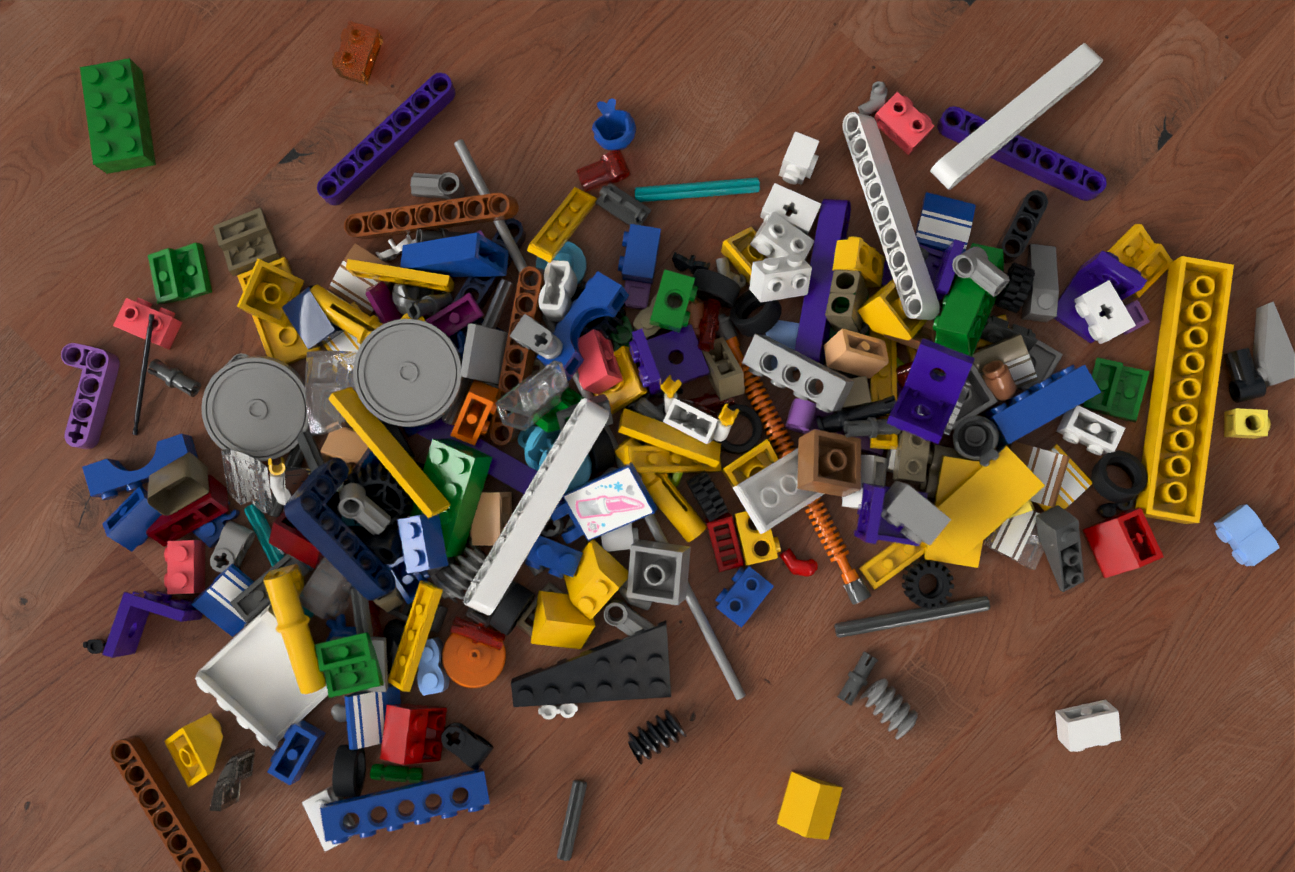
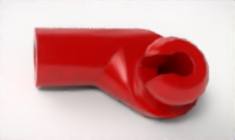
[779,548,818,577]

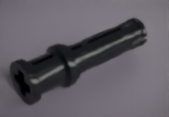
[816,395,896,433]

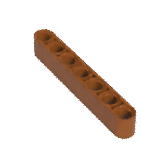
[344,193,519,239]
[490,266,545,445]
[110,736,224,872]

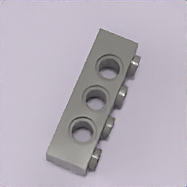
[742,334,855,413]

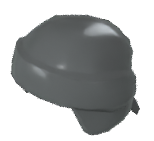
[392,284,435,315]
[953,416,999,467]

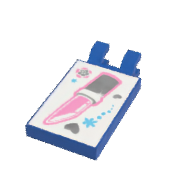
[551,462,657,544]

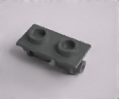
[596,183,652,226]
[980,315,1038,352]

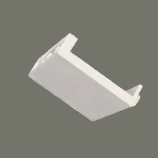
[195,604,328,750]

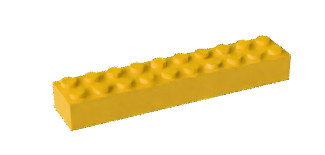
[1135,256,1234,524]

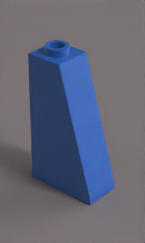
[400,233,509,277]

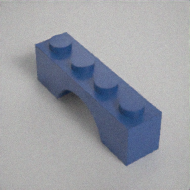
[537,271,629,381]
[82,434,198,500]

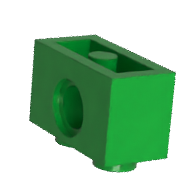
[649,269,698,333]

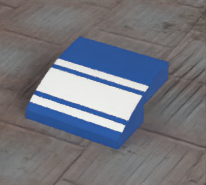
[915,192,976,253]
[192,564,254,637]
[344,684,401,750]

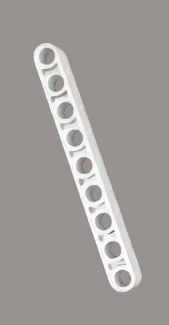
[930,43,1103,190]
[842,112,940,320]
[463,398,609,615]

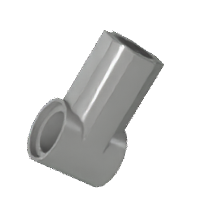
[410,172,465,200]
[952,247,1009,297]
[338,483,391,535]
[604,598,655,636]

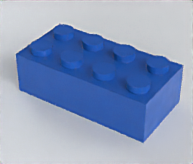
[984,364,1101,448]

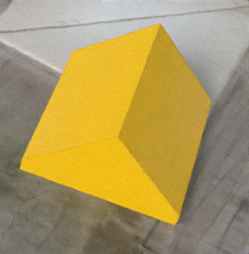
[721,227,768,285]
[237,259,304,327]
[722,439,779,488]
[531,590,595,649]
[777,771,843,840]

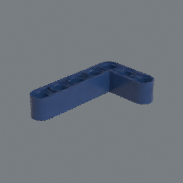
[452,218,526,336]
[284,458,396,601]

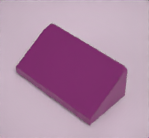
[365,281,403,324]
[425,292,484,337]

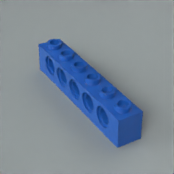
[320,768,490,844]

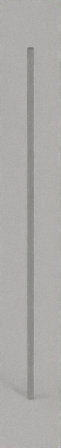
[454,139,746,700]

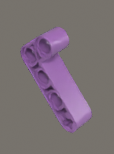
[61,343,120,449]
[785,398,884,456]

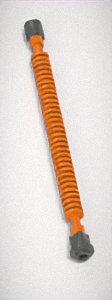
[709,313,872,605]

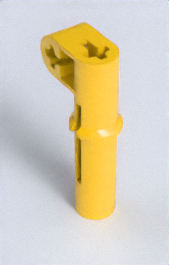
[310,284,426,344]
[614,436,707,543]
[263,564,326,694]

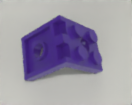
[881,239,965,301]
[1053,250,1147,343]
[629,324,710,396]
[887,338,975,444]
[854,483,928,546]
[102,591,203,658]

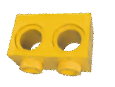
[832,236,885,288]
[734,511,781,565]

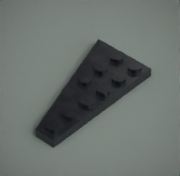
[511,620,671,707]

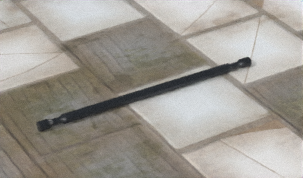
[132,314,155,435]

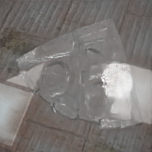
[305,351,357,436]

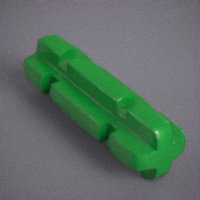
[370,764,423,783]

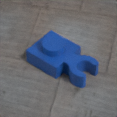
[192,501,240,548]

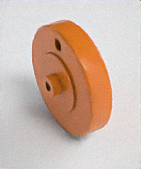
[442,624,506,689]

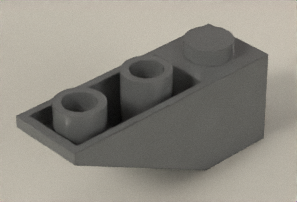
[1036,505,1084,592]

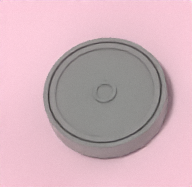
[353,319,464,427]
[201,356,312,461]

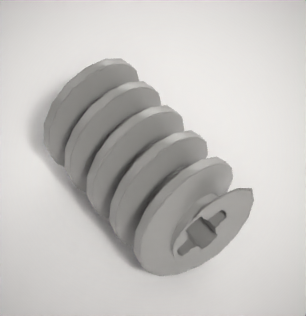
[436,546,487,604]
[859,678,918,740]

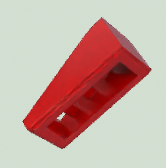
[705,513,744,572]

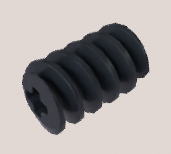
[628,709,687,764]

